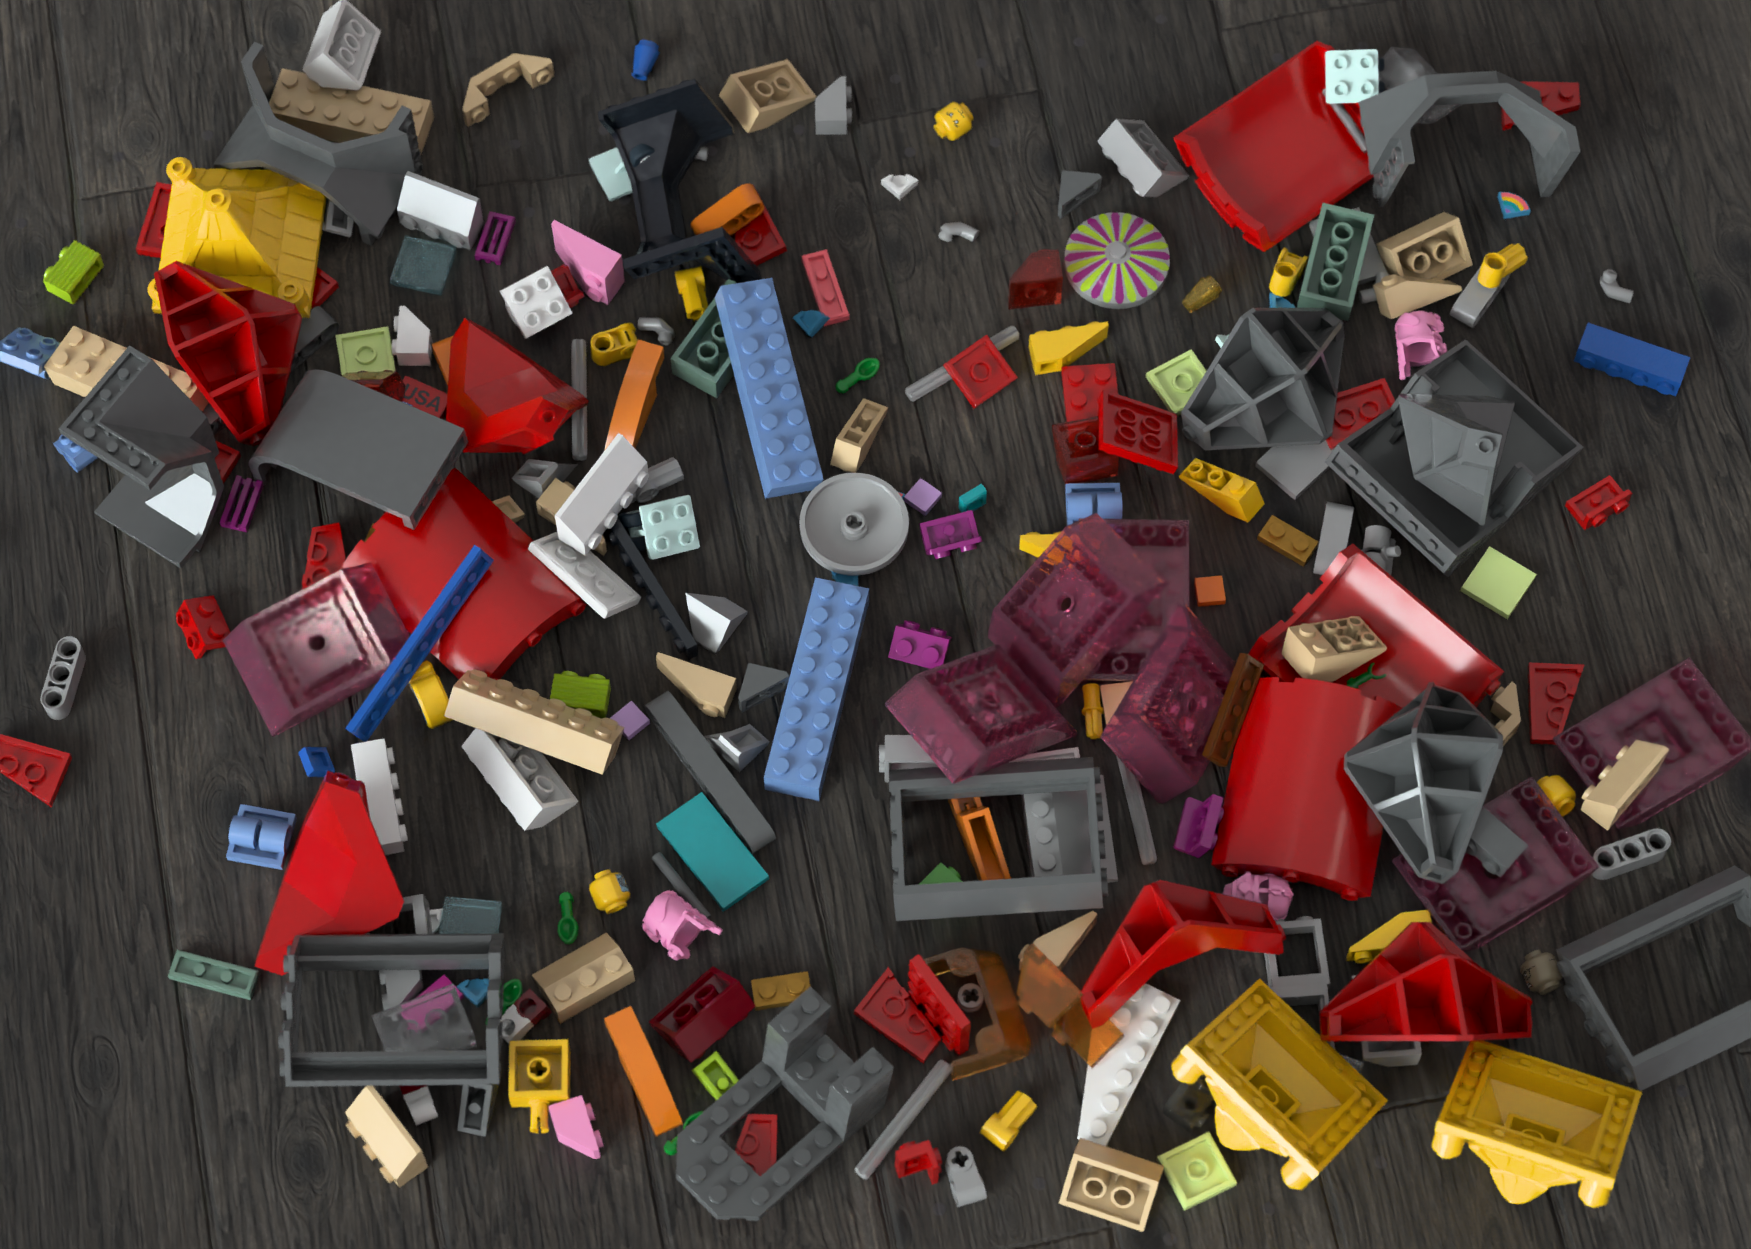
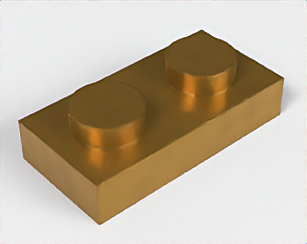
[1257,515,1319,567]
[751,971,810,1011]

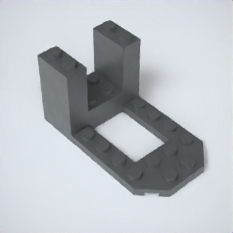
[676,986,894,1221]

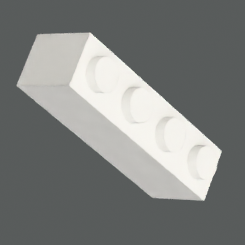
[351,738,408,855]

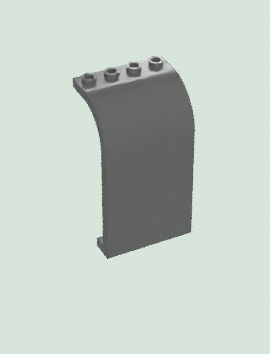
[249,370,468,530]

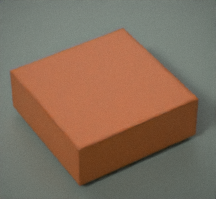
[1194,576,1226,607]

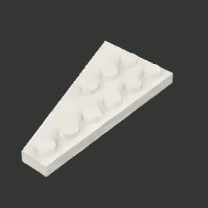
[1077,983,1180,1146]

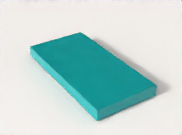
[656,792,769,912]

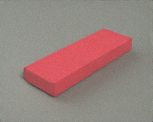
[801,249,849,327]

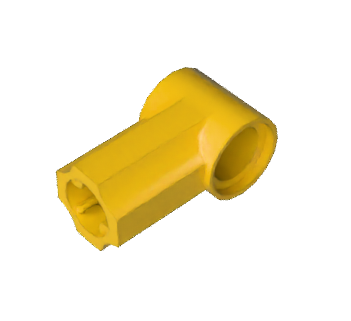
[1477,243,1528,288]
[675,266,708,321]
[980,1091,1037,1151]

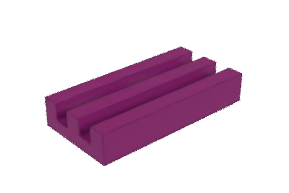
[475,211,516,266]
[220,475,264,532]

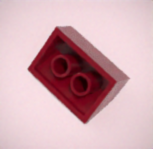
[649,966,756,1063]

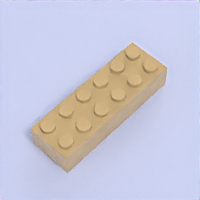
[269,68,434,155]
[44,326,209,412]
[444,670,625,774]

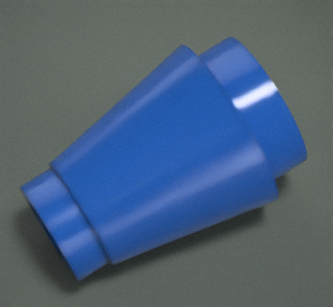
[632,40,660,80]

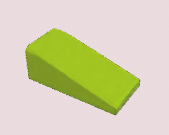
[691,1051,739,1100]

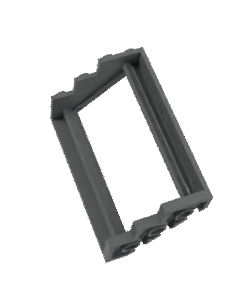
[889,757,1108,921]
[1556,865,1751,1091]
[279,933,505,1087]

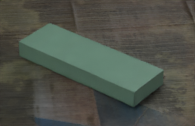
[168,950,260,1000]

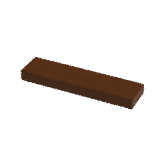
[1202,653,1264,767]

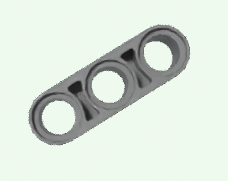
[1449,267,1511,328]
[1313,501,1354,575]
[40,636,86,720]
[1589,828,1671,880]

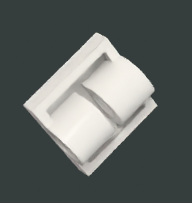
[500,266,573,338]

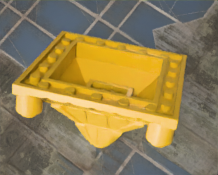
[148,157,327,318]
[1172,979,1388,1190]
[1432,1040,1642,1207]

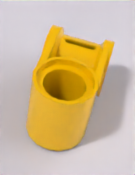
[1269,248,1309,297]
[591,323,638,366]

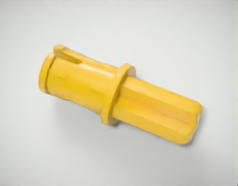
[1082,683,1104,739]

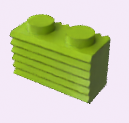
[43,240,104,305]
[550,671,611,719]

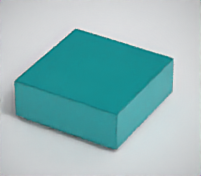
[959,483,987,513]

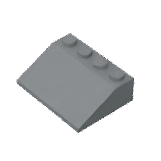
[1021,775,1118,883]

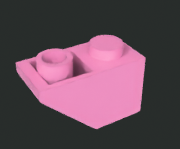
[548,1095,604,1159]

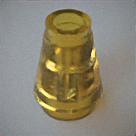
[1182,275,1222,313]

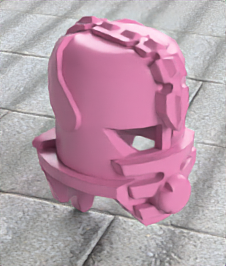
[1395,311,1448,380]
[1223,871,1294,920]
[642,890,722,961]

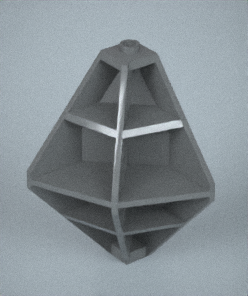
[1181,308,1345,450]
[1398,394,1515,526]
[1344,682,1503,884]

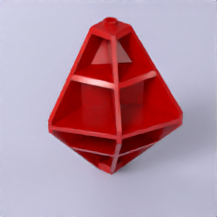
[154,260,302,446]
[446,318,589,455]
[255,771,404,976]
[1079,880,1286,1029]
[1320,922,1532,1041]

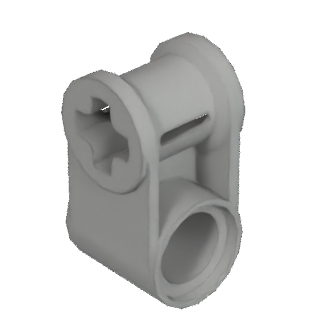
[945,1146,987,1207]

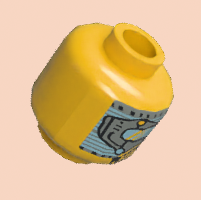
[589,869,630,914]

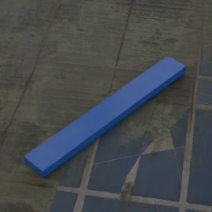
[345,545,494,742]

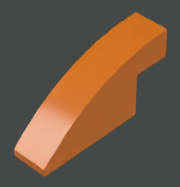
[604,339,664,451]
[948,797,1011,881]
[604,1006,683,1137]

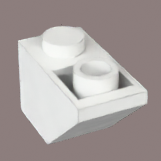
[392,306,433,366]

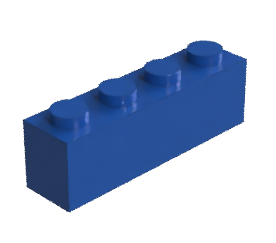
[1574,323,1690,396]

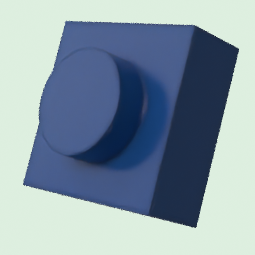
[298,747,335,777]

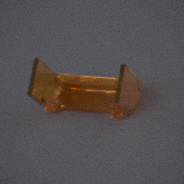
[1017,943,1125,1068]
[923,948,1031,1081]

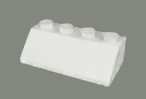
[302,0,381,90]
[555,433,649,556]
[461,728,578,831]

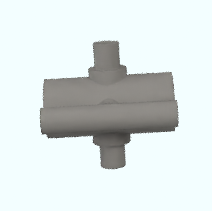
[1361,525,1401,575]

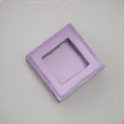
[904,478,942,516]
[610,701,650,740]

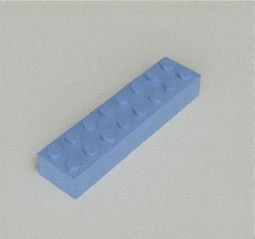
[715,278,824,499]
[764,577,869,801]

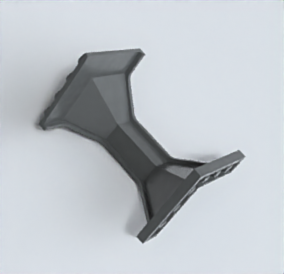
[213,42,423,246]
[1359,71,1581,208]
[59,345,224,568]

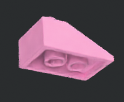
[551,220,625,305]

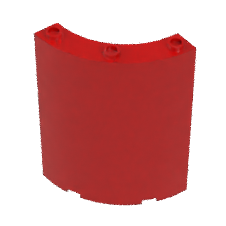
[1174,41,1374,252]
[342,468,586,680]
[1248,544,1504,708]
[1211,677,1402,901]

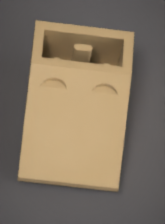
[1282,616,1387,682]

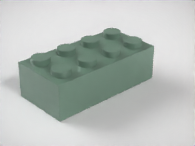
[1297,203,1374,321]
[671,279,736,398]

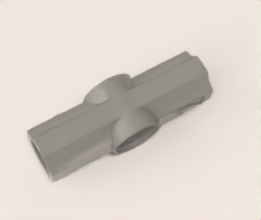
[630,457,684,504]

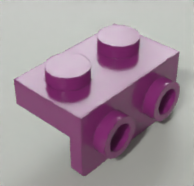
[919,510,982,559]
[888,620,952,671]
[1173,794,1224,858]

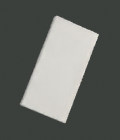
[528,532,641,619]

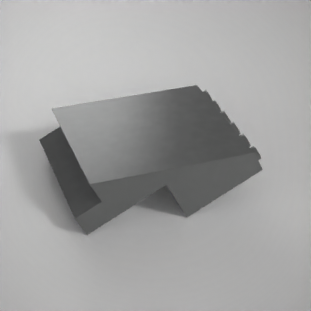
[1325,339,1584,577]

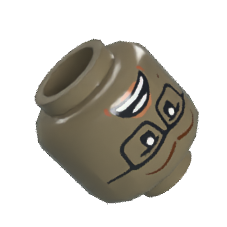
[1520,950,1563,995]

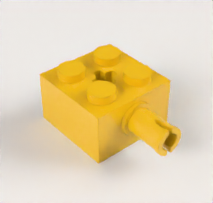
[509,1039,571,1133]

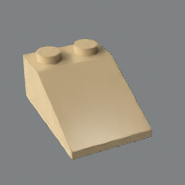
[719,59,816,133]

